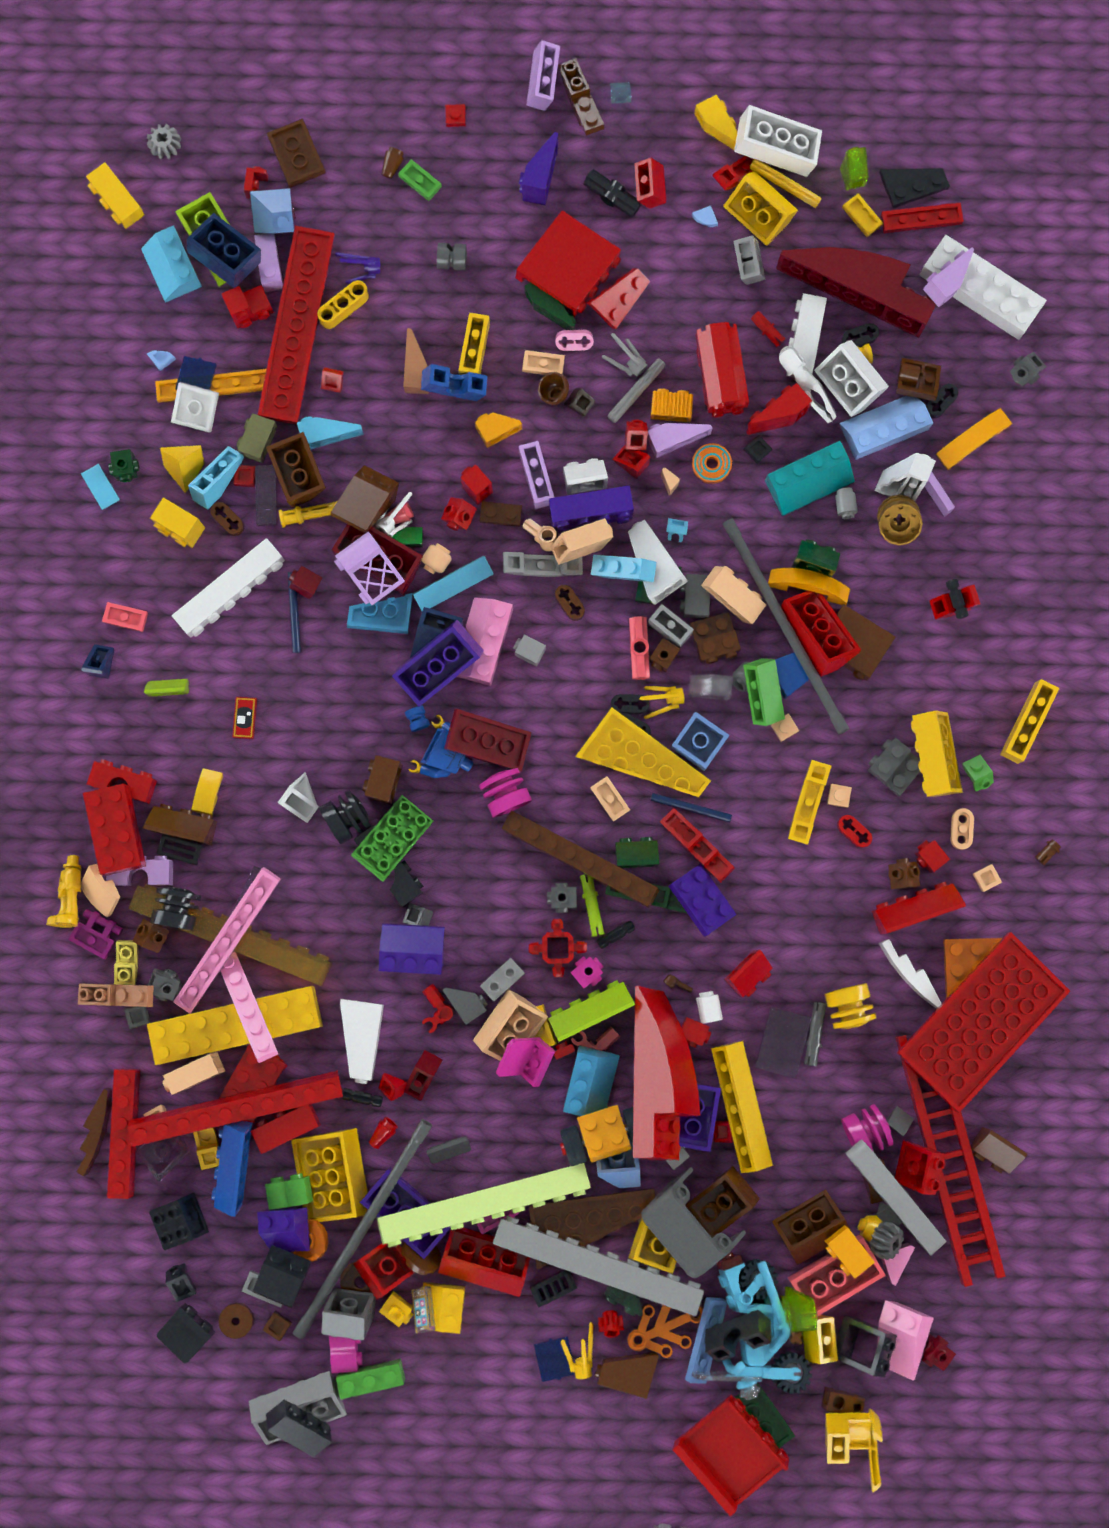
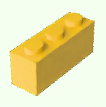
[86,162,144,229]
[458,312,490,375]

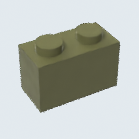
[237,413,278,464]

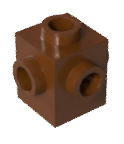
[888,858,920,889]
[133,919,169,953]

